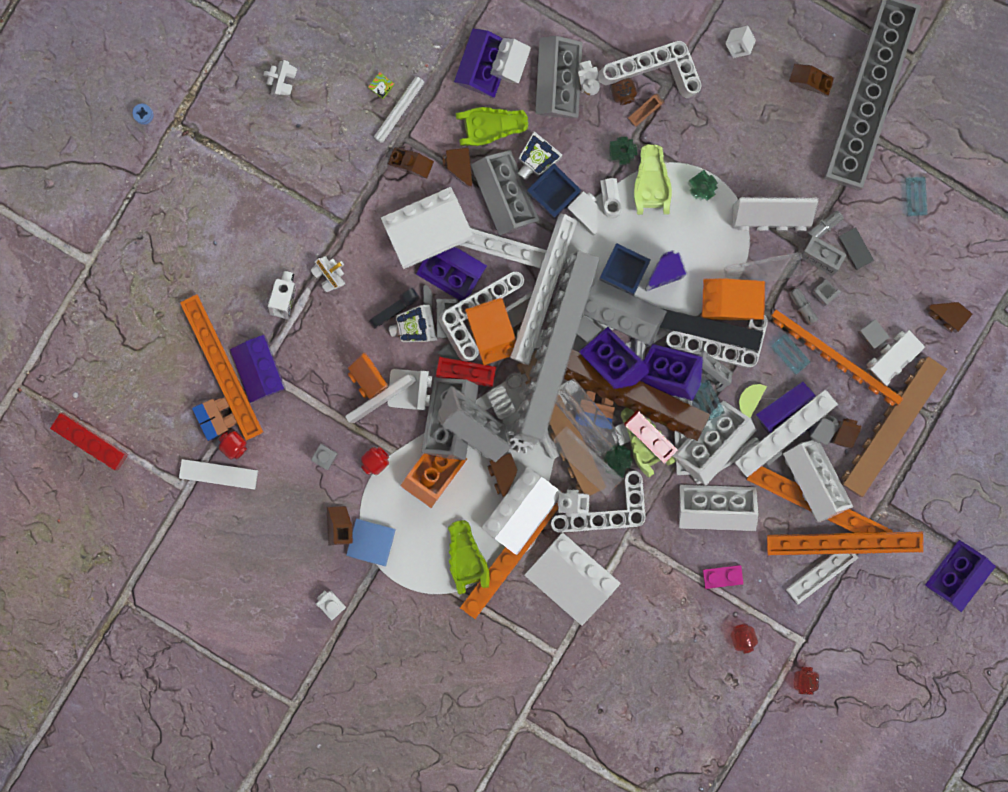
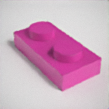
[703,565,744,589]

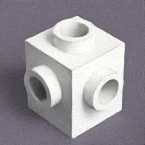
[558,490,589,517]

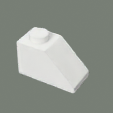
[567,191,597,236]

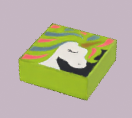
[368,72,395,99]

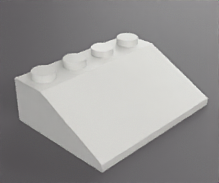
[381,187,474,269]
[733,198,818,232]
[524,532,621,625]

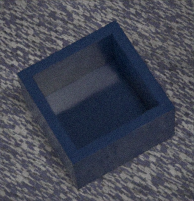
[527,163,581,220]
[599,243,651,296]

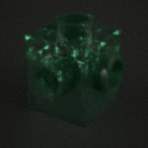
[609,137,638,165]
[687,170,718,201]
[604,445,633,478]

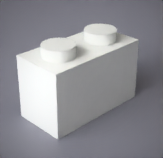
[491,38,531,83]

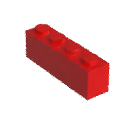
[50,412,129,470]

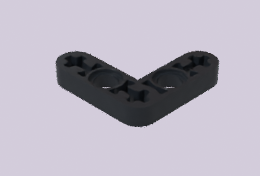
[369,288,420,329]

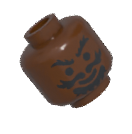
[610,78,637,105]

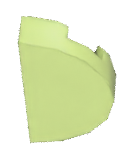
[739,384,767,418]

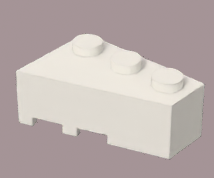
[865,331,925,386]

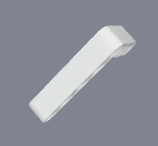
[598,41,701,98]
[438,272,524,361]
[665,315,768,368]
[551,471,645,532]

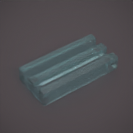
[905,177,928,217]
[770,333,811,375]
[695,379,725,421]

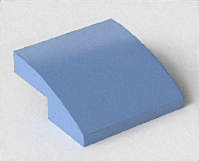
[346,519,396,566]

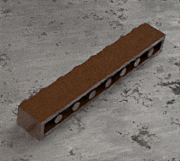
[563,349,710,441]

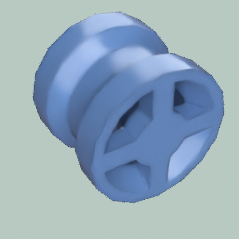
[132,104,154,125]

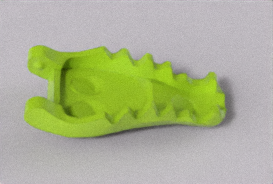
[455,107,528,146]
[448,520,490,595]

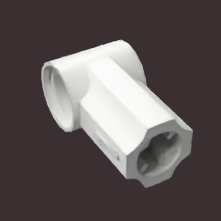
[600,178,621,218]

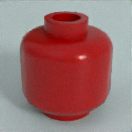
[218,431,247,460]
[361,447,390,475]

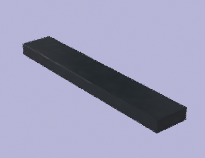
[659,308,764,351]

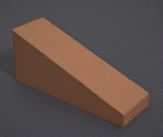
[628,94,665,127]

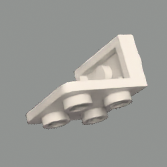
[388,369,432,410]

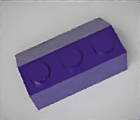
[454,28,503,98]
[416,247,487,301]
[645,251,687,291]
[579,327,649,389]
[230,335,286,403]
[640,344,703,401]
[756,382,816,440]
[925,540,996,612]

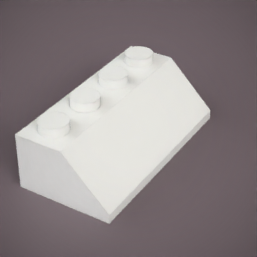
[673,401,757,485]
[783,440,853,523]
[482,467,562,555]
[679,485,758,531]

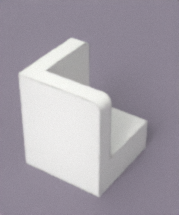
[725,26,756,58]

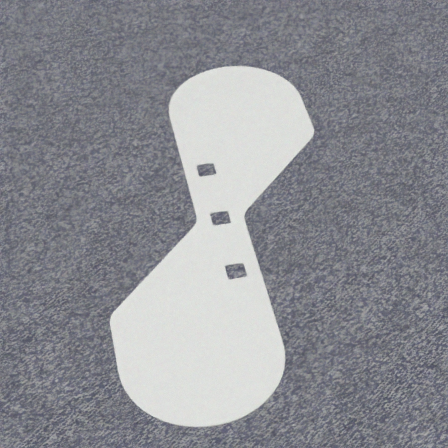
[360,163,750,594]

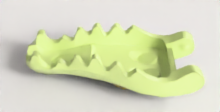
[634,144,672,215]
[621,408,675,477]

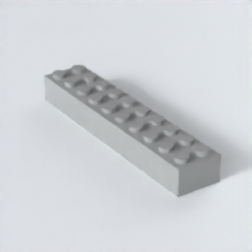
[823,0,921,191]
[512,250,600,445]

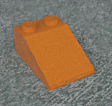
[702,278,765,320]
[465,297,516,365]
[348,353,389,400]
[400,454,467,508]

